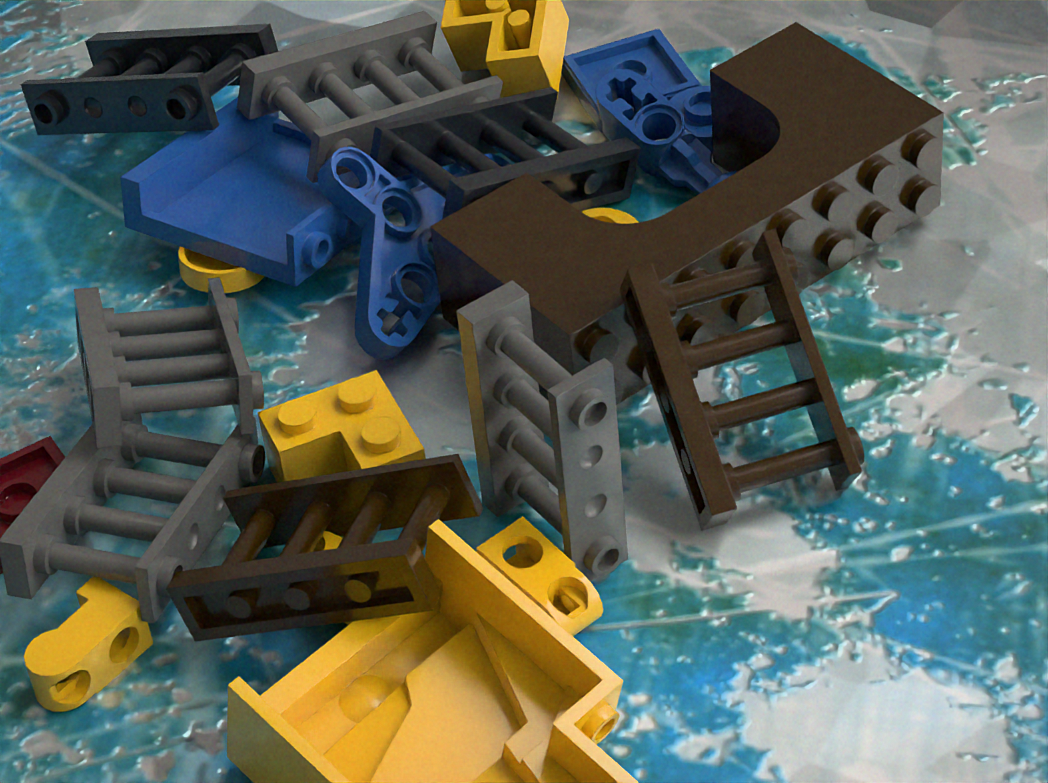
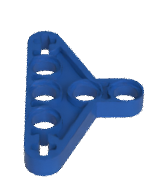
[317,146,510,360]

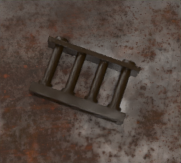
[619,229,864,531]
[166,454,483,642]

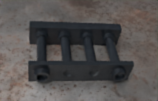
[20,24,278,135]
[370,87,641,219]

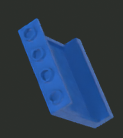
[120,97,415,287]

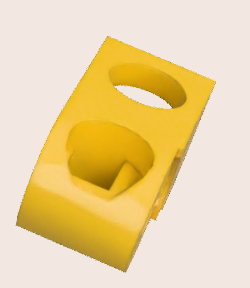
[476,516,603,636]
[24,576,154,712]

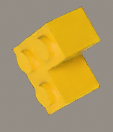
[440,0,569,99]
[257,370,426,483]

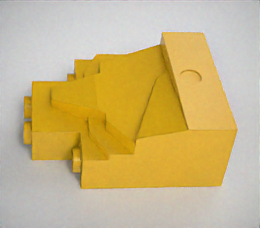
[227,519,638,783]

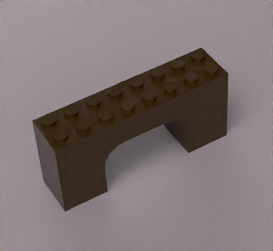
[430,22,944,405]

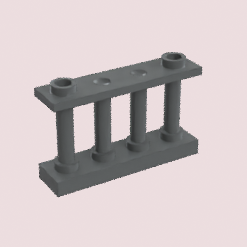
[237,11,503,183]
[74,277,264,448]
[457,280,628,582]
[0,413,265,623]

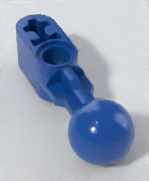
[596,69,738,196]

